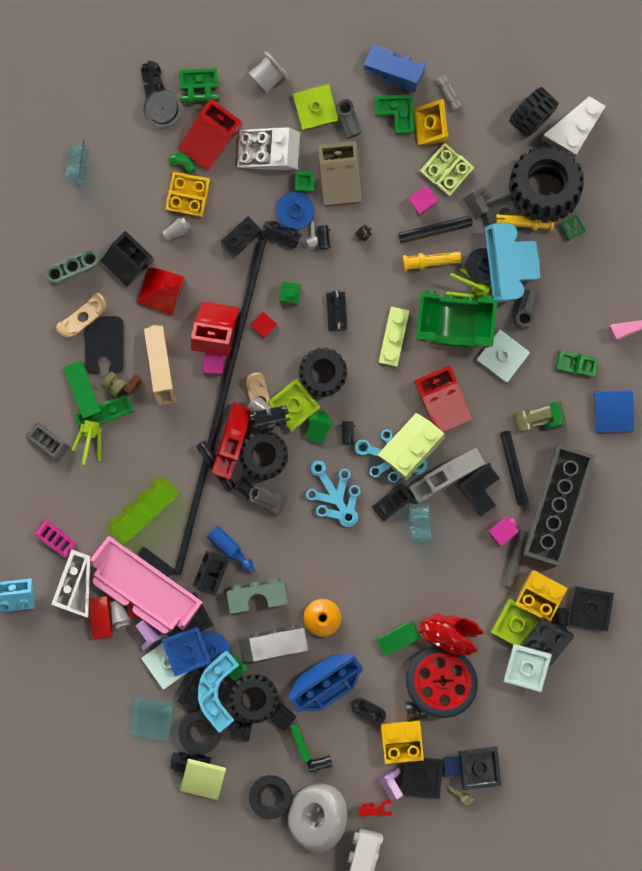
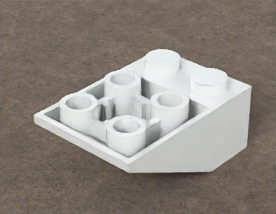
[237,127,300,170]

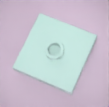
[477,330,530,383]
[141,643,188,690]
[504,644,552,692]

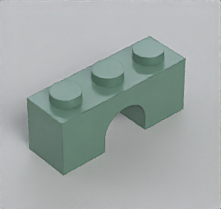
[227,578,288,614]

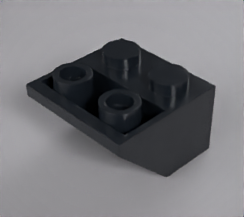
[100,231,154,287]

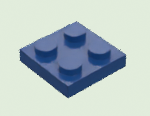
[161,626,212,677]

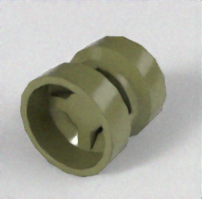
[100,371,127,398]

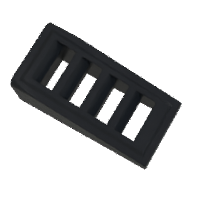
[372,482,415,522]

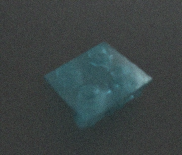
[65,140,89,184]
[129,696,174,741]

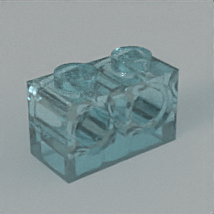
[408,503,432,543]

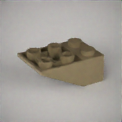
[318,141,362,206]

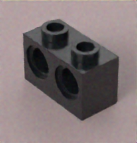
[220,216,262,258]
[192,550,229,596]

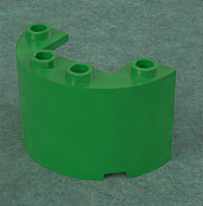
[416,290,498,348]

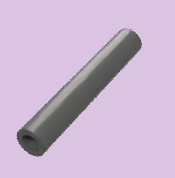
[503,529,528,587]

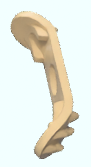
[56,293,106,338]
[246,372,275,428]

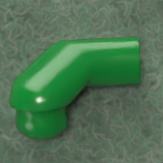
[169,153,196,174]

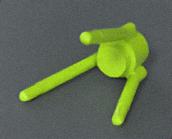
[446,268,491,301]
[71,420,102,465]

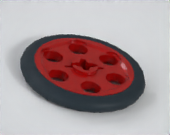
[406,647,478,718]

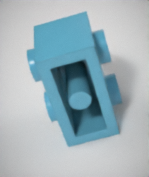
[0,578,35,612]

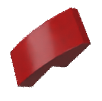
[89,596,113,640]

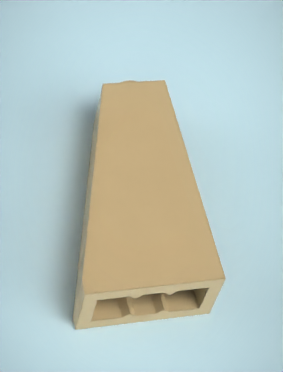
[144,325,177,406]

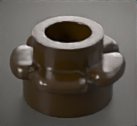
[355,224,372,242]

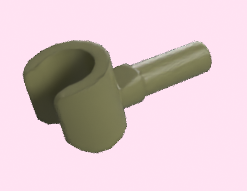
[447,786,474,805]

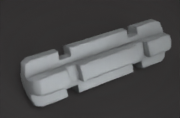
[436,75,462,111]

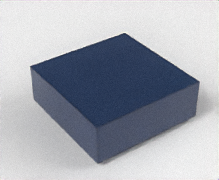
[443,756,461,777]

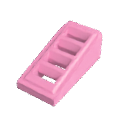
[608,320,642,341]

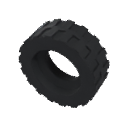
[178,711,221,754]
[249,775,292,819]

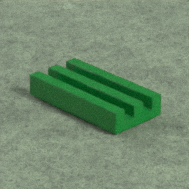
[290,723,311,763]

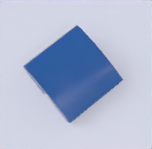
[594,390,634,433]

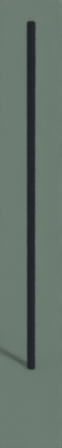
[174,240,266,574]

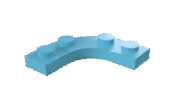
[198,650,239,733]

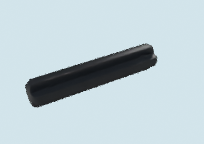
[196,441,235,492]

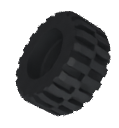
[509,146,584,223]

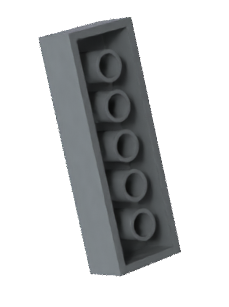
[522,444,595,567]

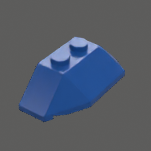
[289,654,363,712]

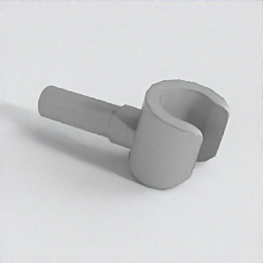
[306,222,318,249]

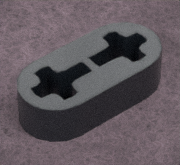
[351,698,386,725]

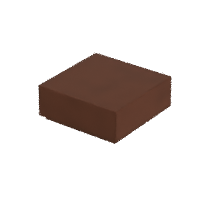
[124,374,142,395]

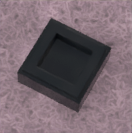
[270,704,297,731]

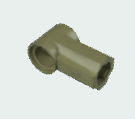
[513,406,554,433]

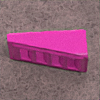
[34,519,77,558]

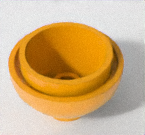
[303,599,342,637]

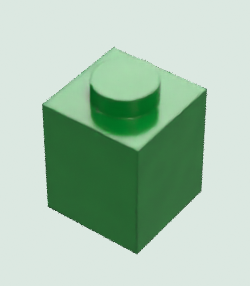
[279,281,301,306]

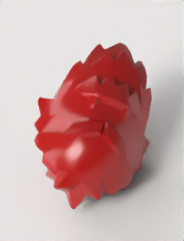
[417,613,484,656]

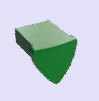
[543,401,567,430]
[305,411,332,444]

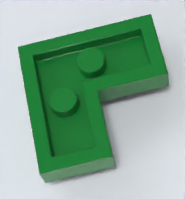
[375,95,414,134]

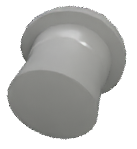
[248,51,289,93]

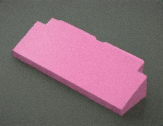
[90,536,202,634]

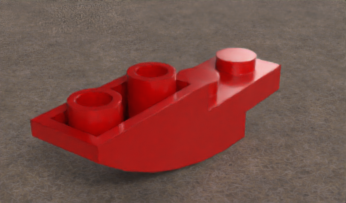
[211,402,251,480]

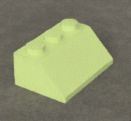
[378,413,445,480]

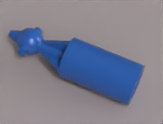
[207,525,255,572]

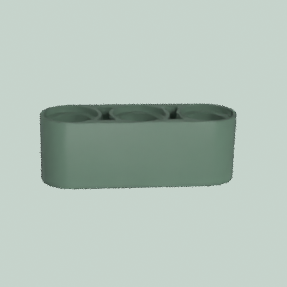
[46,250,100,285]

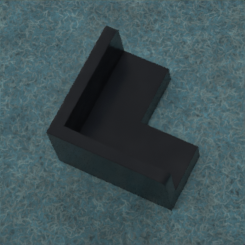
[457,462,500,517]

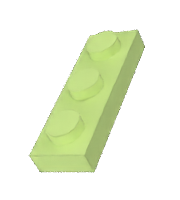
[379,307,409,367]

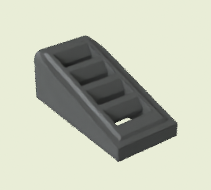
[26,422,70,461]

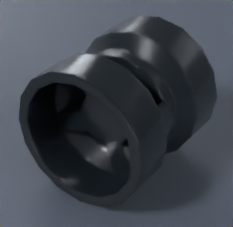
[405,701,427,721]
[230,720,252,742]

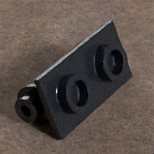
[141,60,165,99]
[261,220,302,249]
[326,291,348,331]
[249,405,291,430]
[170,752,211,773]

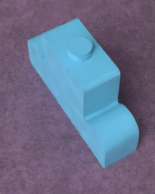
[485,223,540,303]

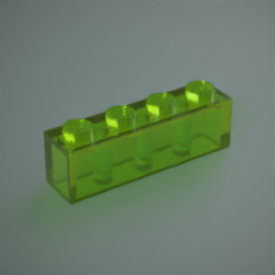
[107,476,181,546]

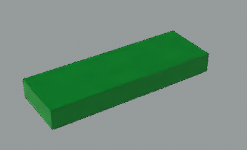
[63,360,102,420]
[74,394,134,430]

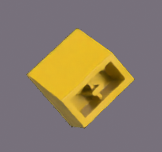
[515,570,568,621]
[381,720,424,764]

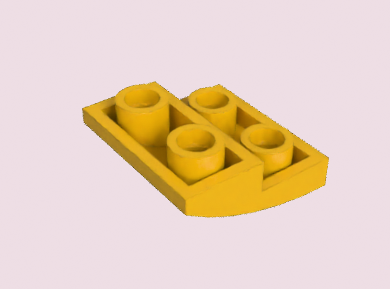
[165,171,211,217]

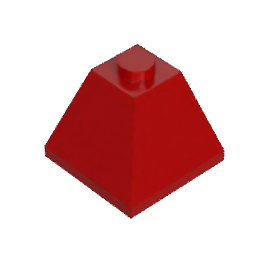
[137,267,185,316]

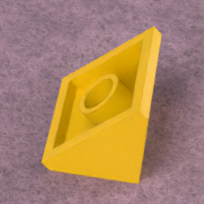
[413,99,448,145]

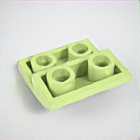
[419,142,474,196]
[180,759,226,800]

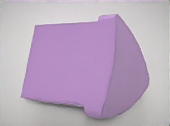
[136,620,162,651]
[379,768,403,801]

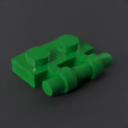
[179,68,219,105]

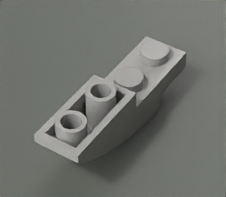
[409,448,486,503]

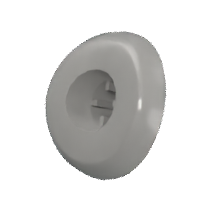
[287,784,347,853]

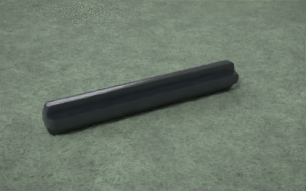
[398,216,473,243]
[500,431,528,505]

